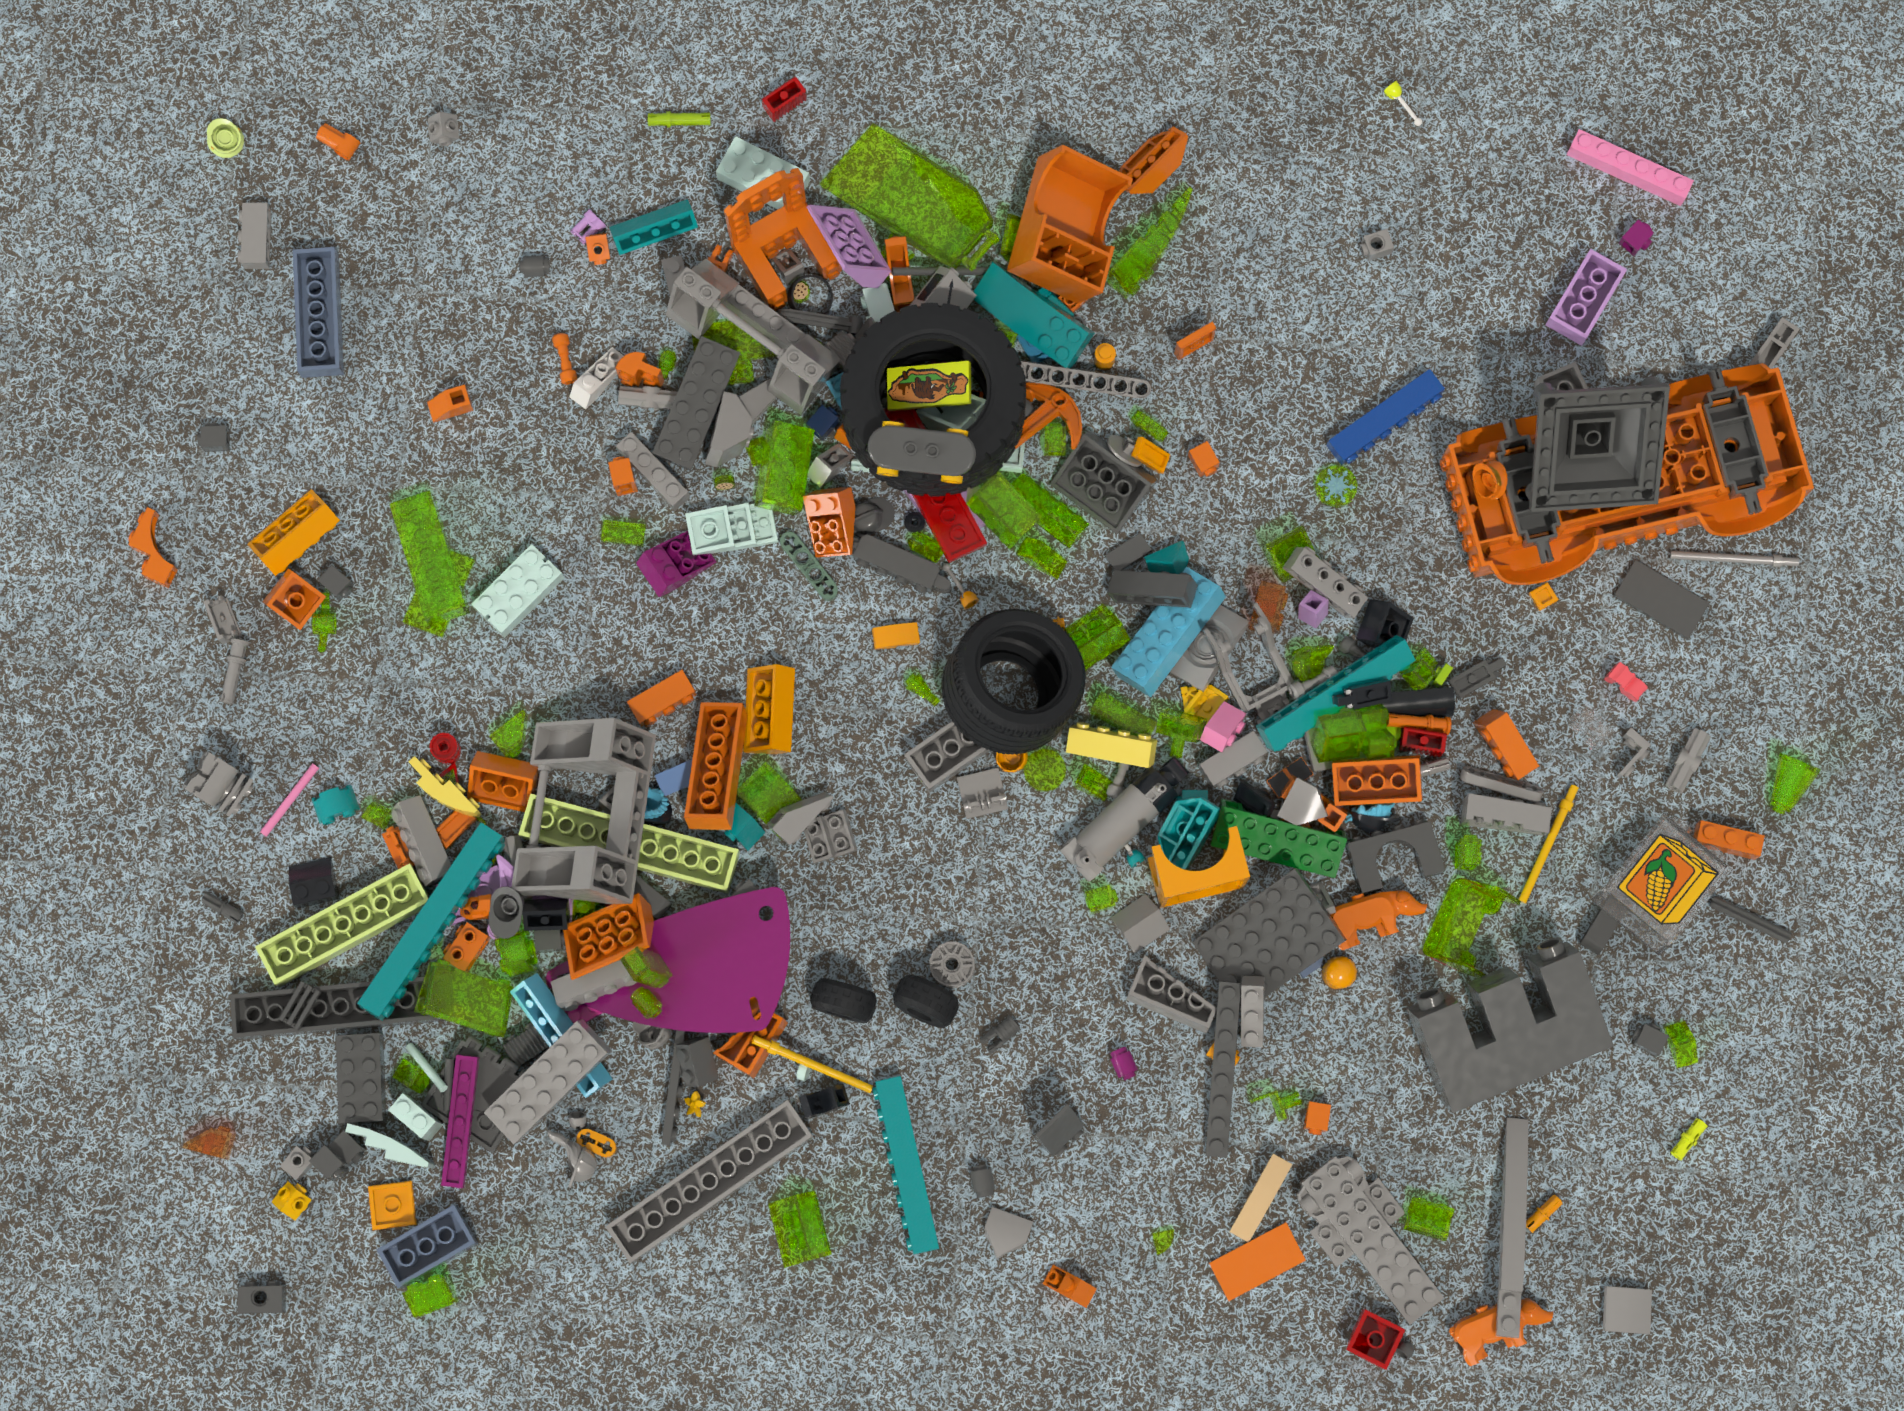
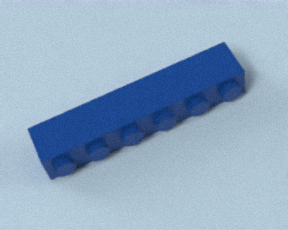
[1326,369,1445,465]

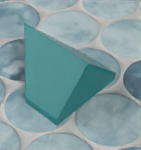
[1144,540,1189,574]

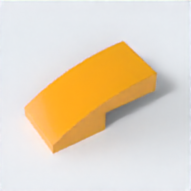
[872,622,920,650]

